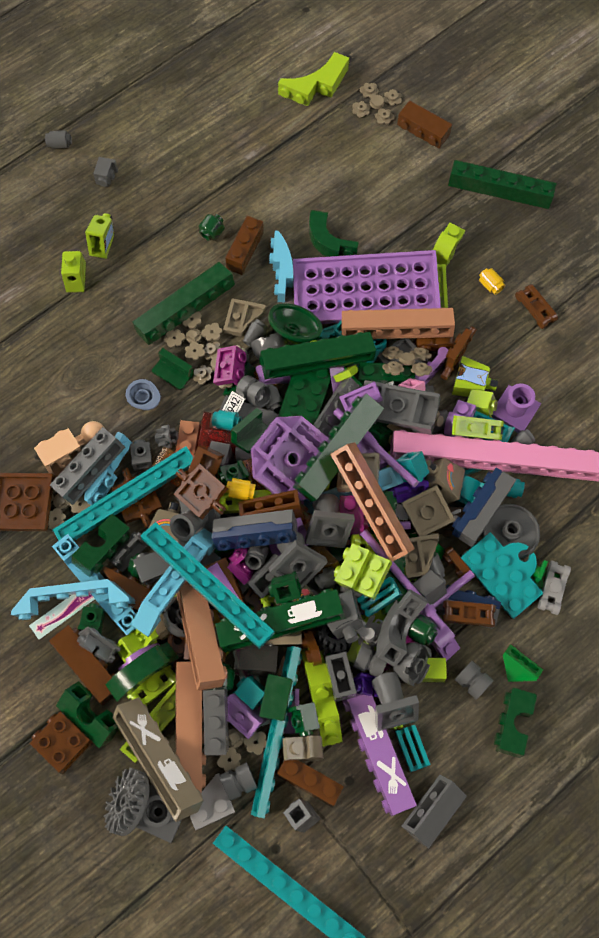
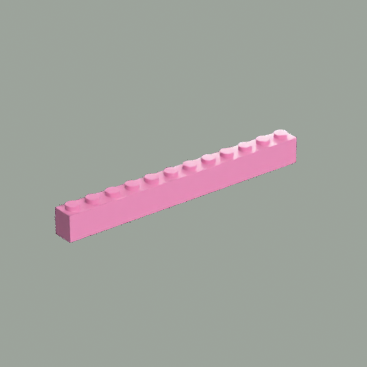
[390,430,599,481]

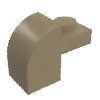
[283,736,324,762]

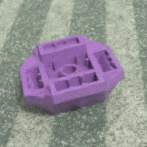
[251,416,329,500]

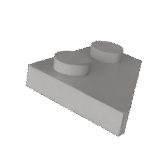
[190,773,235,830]

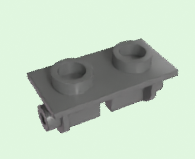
[108,532,148,573]
[77,627,122,663]

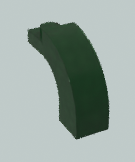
[309,210,359,257]
[105,642,179,702]

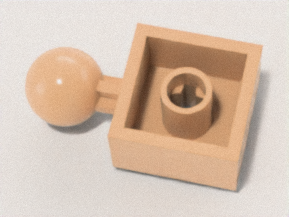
[34,421,104,478]

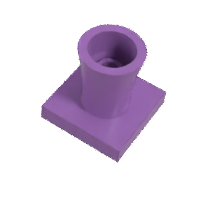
[492,384,541,433]

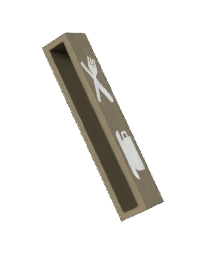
[113,698,204,822]

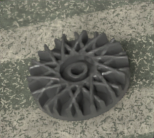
[481,504,540,559]
[104,768,150,836]

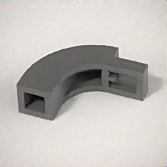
[376,589,428,667]

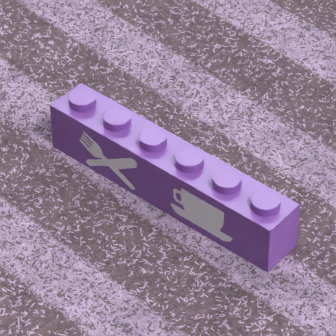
[342,693,417,816]

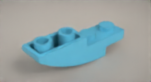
[270,231,293,303]
[84,432,132,505]

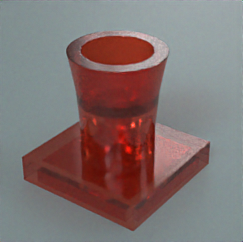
[195,412,237,456]

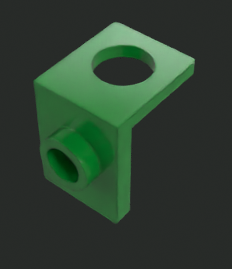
[532,560,560,588]

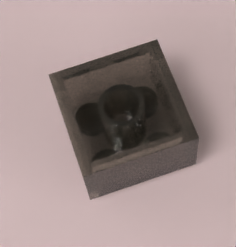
[234,642,278,678]

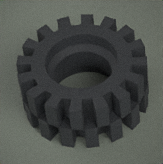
[315,624,352,655]

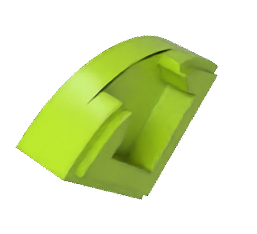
[333,365,358,382]

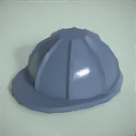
[125,379,161,410]

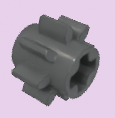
[155,425,178,449]

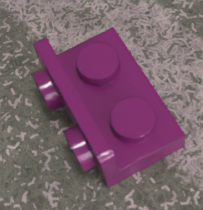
[213,345,247,386]
[340,496,368,536]
[227,547,254,585]

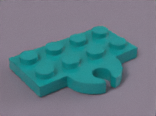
[460,532,543,619]

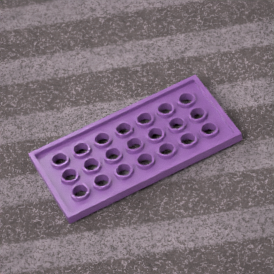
[293,250,441,324]

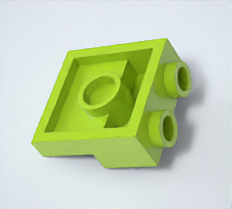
[334,543,392,600]

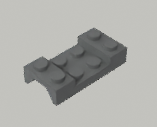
[313,377,361,438]
[364,380,441,435]

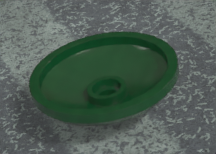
[268,303,322,343]

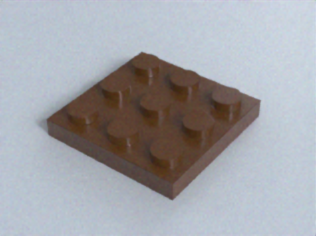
[0,473,55,531]

